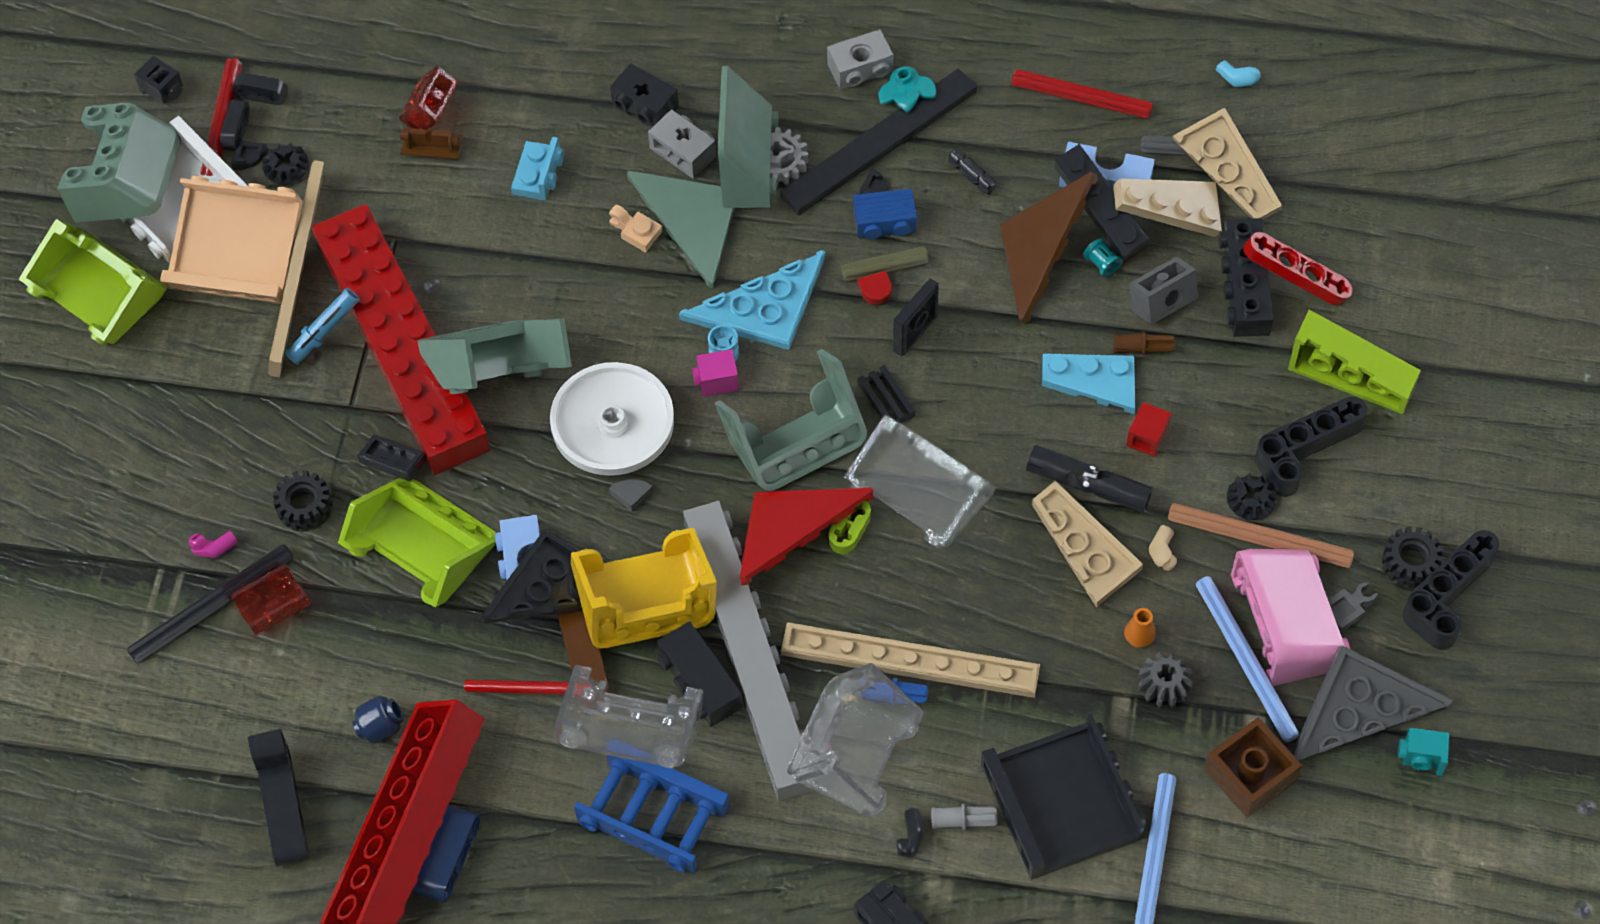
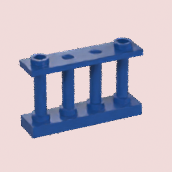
[574,741,730,874]

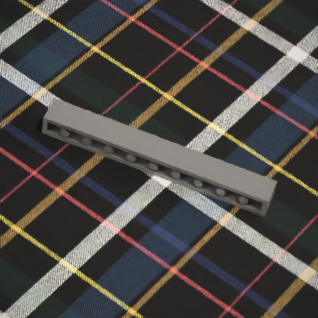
[683,501,820,802]

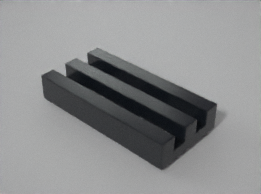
[858,365,915,429]

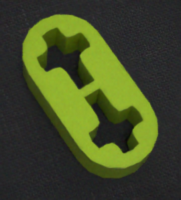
[829,501,871,554]

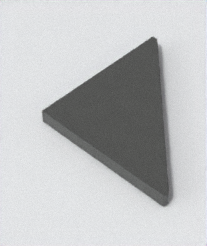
[1291,646,1453,761]

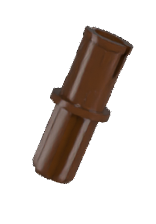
[1113,331,1175,356]

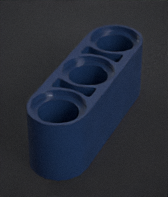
[412,805,480,903]

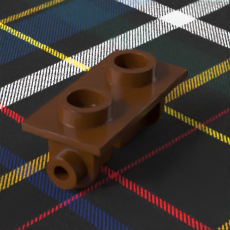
[400,126,463,160]

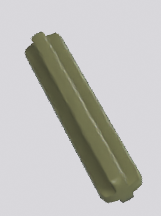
[841,246,928,281]

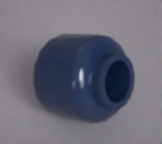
[353,695,404,744]

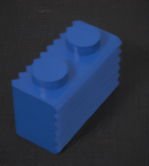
[853,188,917,239]

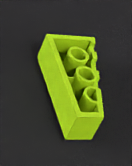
[1288,310,1421,414]

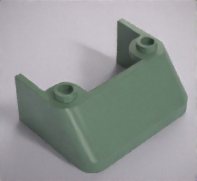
[417,318,572,394]
[714,349,867,491]

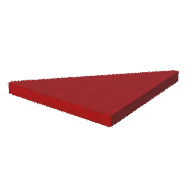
[740,487,874,585]

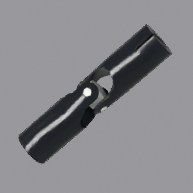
[1026,445,1153,513]

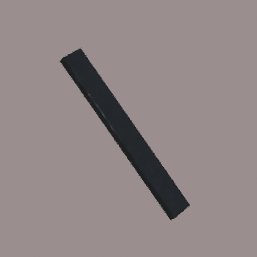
[780,68,977,215]

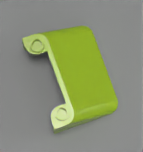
[338,478,496,608]

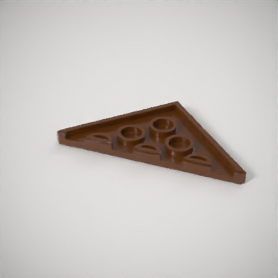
[1000,172,1098,324]

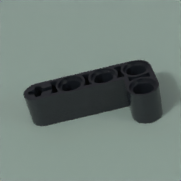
[1255,397,1367,497]
[1402,530,1499,650]
[248,728,310,867]

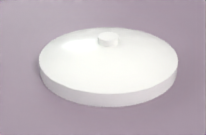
[550,362,674,476]

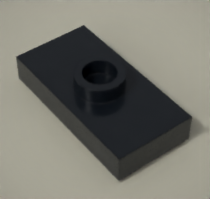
[357,434,427,482]

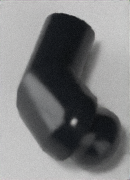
[896,808,924,857]

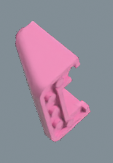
[1231,549,1350,686]

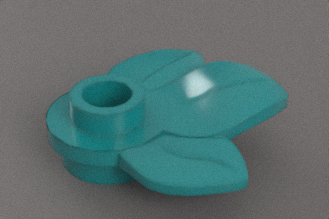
[878,66,936,112]

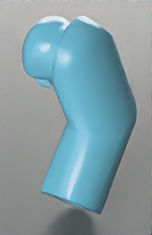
[1216,60,1261,87]

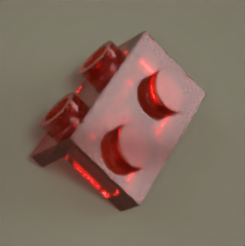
[231,564,311,636]

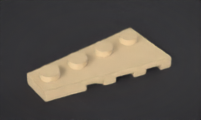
[1173,108,1282,220]

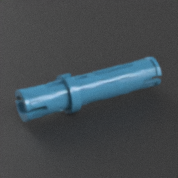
[285,287,360,365]

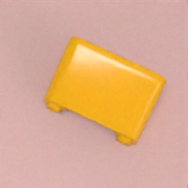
[571,527,717,649]

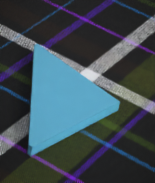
[679,250,826,350]

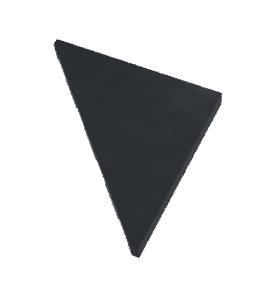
[479,529,583,624]

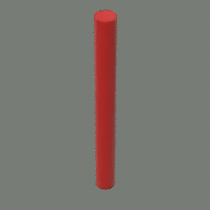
[464,679,593,695]

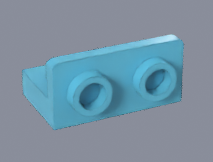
[511,137,564,201]

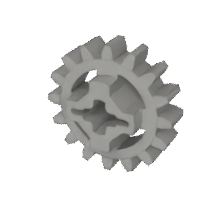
[770,127,808,187]

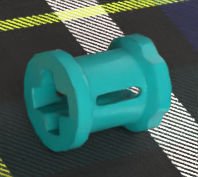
[1083,238,1123,278]

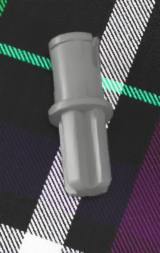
[931,804,998,830]

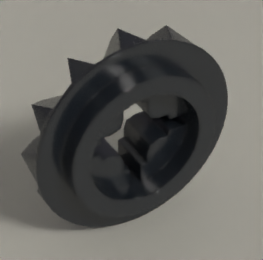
[262,142,309,184]
[1227,473,1278,520]

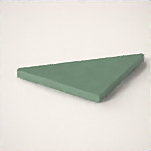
[627,171,735,288]

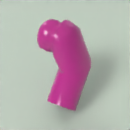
[189,530,238,558]

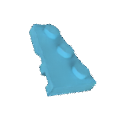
[1042,354,1135,415]

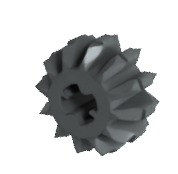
[1138,652,1193,708]

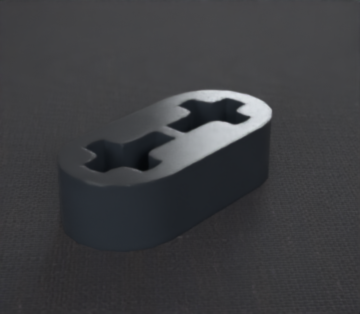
[232,73,288,105]
[220,99,250,150]

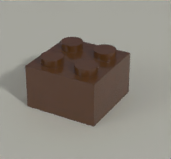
[1204,717,1302,818]

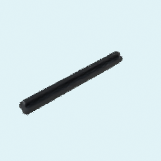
[127,544,293,663]

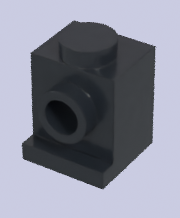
[134,56,183,104]

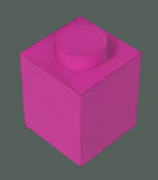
[692,349,739,397]

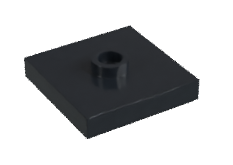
[893,278,939,357]

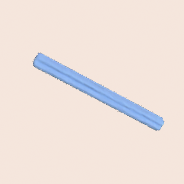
[1196,576,1299,743]
[1135,773,1177,924]

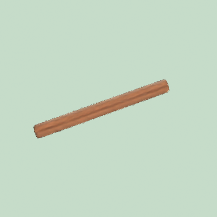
[1168,503,1354,568]

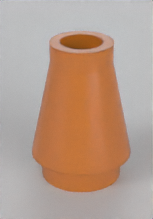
[1124,608,1156,648]

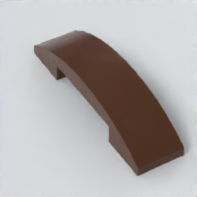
[557,610,612,711]

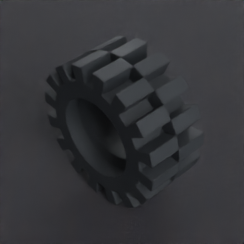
[273,470,333,532]
[1382,526,1443,589]

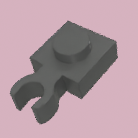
[1328,582,1378,633]

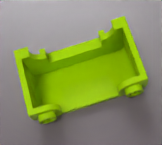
[19,219,167,346]

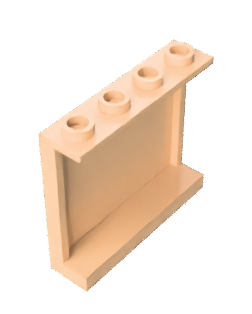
[160,176,303,304]

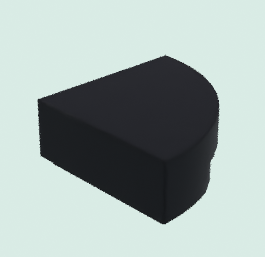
[231,140,268,170]
[860,168,889,194]

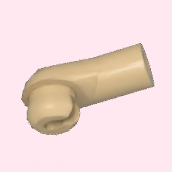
[1149,525,1177,571]

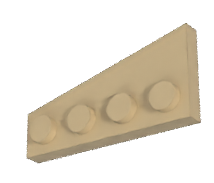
[1113,178,1222,237]
[1032,481,1143,608]

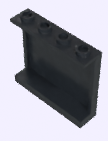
[981,713,1146,880]

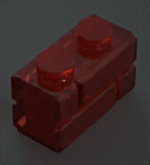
[399,66,458,131]

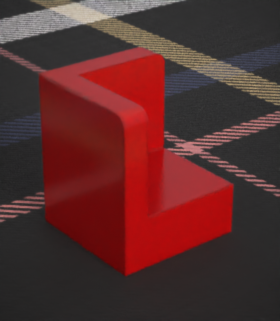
[1126,402,1172,457]

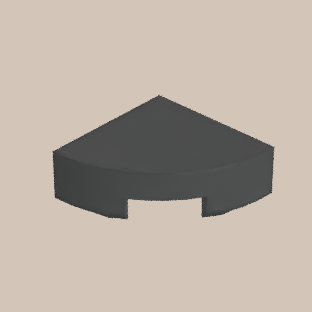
[609,479,653,511]

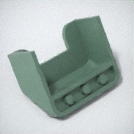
[57,103,181,223]

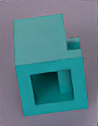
[1398,728,1449,776]

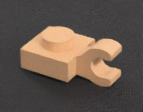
[609,204,662,253]

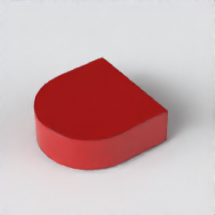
[857,271,892,305]

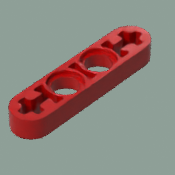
[1244,232,1353,306]

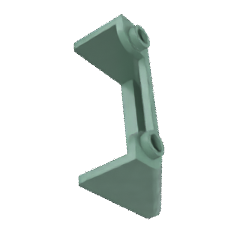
[718,66,779,208]

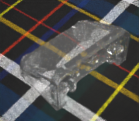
[844,414,997,549]
[787,663,924,817]
[555,665,703,768]

